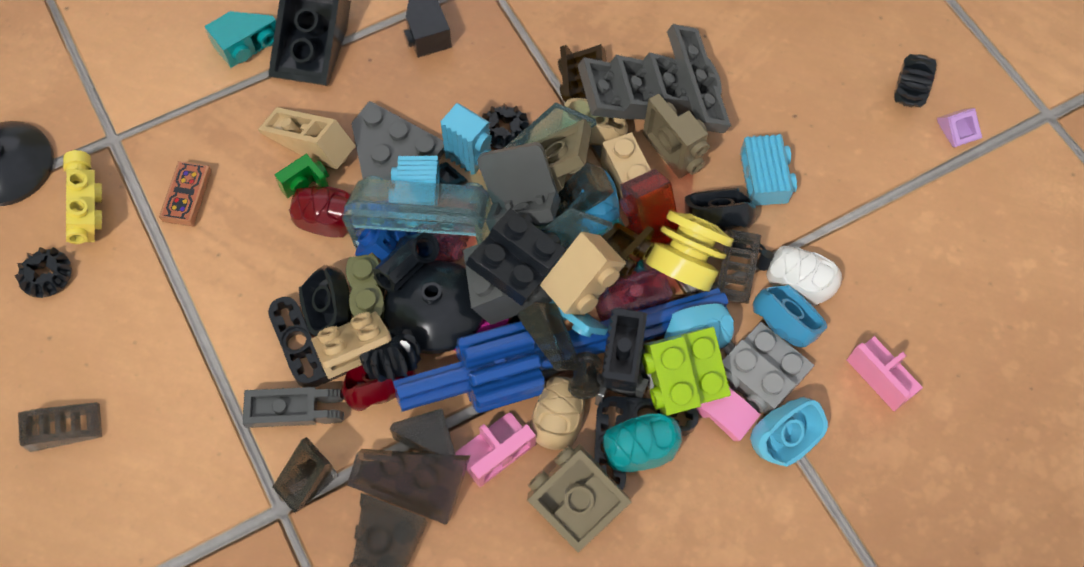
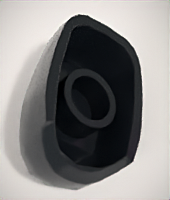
[685,188,756,232]
[299,265,352,336]

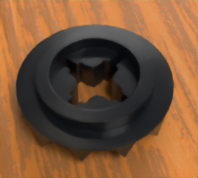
[482,103,529,149]
[15,247,72,298]

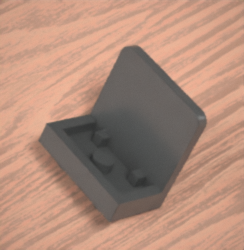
[477,142,560,231]

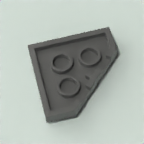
[351,101,445,207]

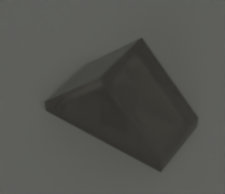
[390,408,458,471]
[272,437,338,513]

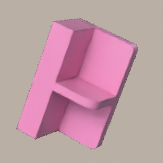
[847,336,923,411]
[455,413,536,487]

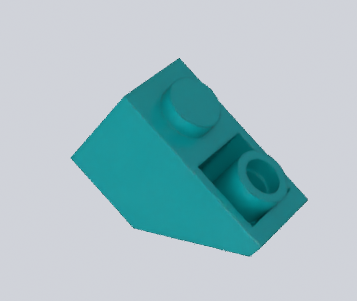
[204,11,276,68]

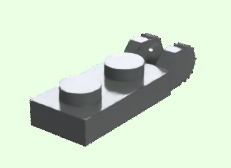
[242,387,344,428]

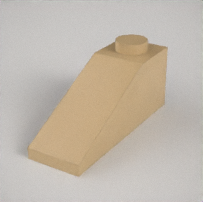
[258,107,356,169]

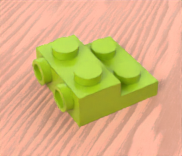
[641,326,731,416]

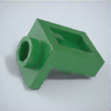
[274,153,329,199]

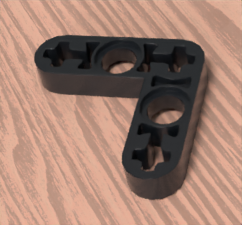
[268,297,346,388]
[594,396,699,490]

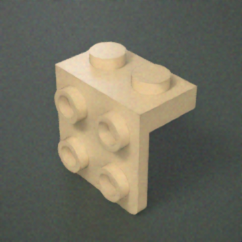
[311,311,392,379]

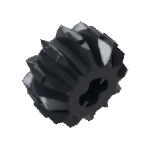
[894,54,937,107]
[359,326,422,382]

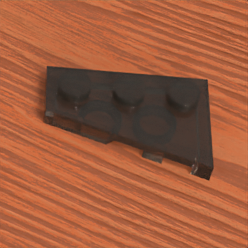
[347,449,470,525]
[350,493,428,567]

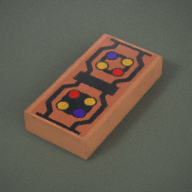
[159,161,212,227]

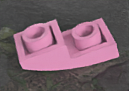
[696,387,761,441]

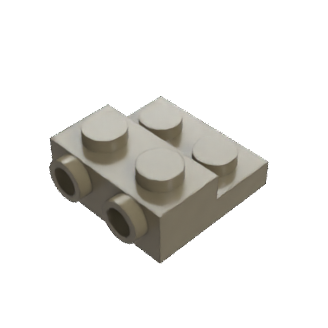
[643,94,710,179]
[537,119,592,193]
[527,444,631,553]

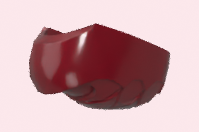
[289,186,360,238]
[342,365,416,411]

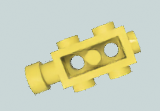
[63,150,102,244]

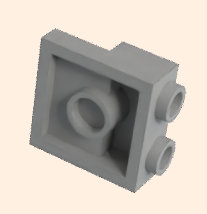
[723,322,815,415]

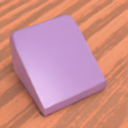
[937,108,982,147]

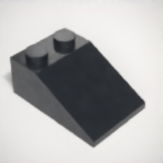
[268,0,351,86]

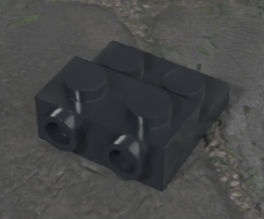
[465,208,566,306]

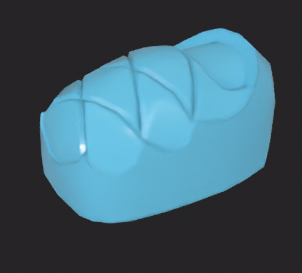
[664,303,734,349]
[750,397,828,466]

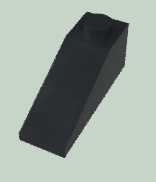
[403,0,452,58]

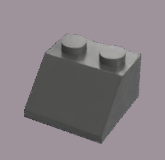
[463,242,552,325]

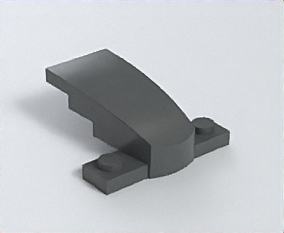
[578,24,731,133]

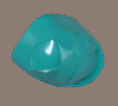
[603,414,682,472]

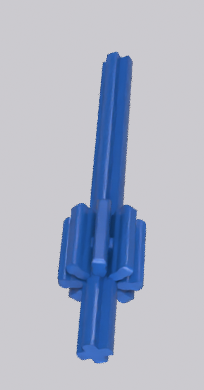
[393,288,729,413]

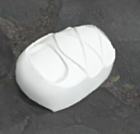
[766,246,842,306]

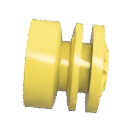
[646,210,734,292]

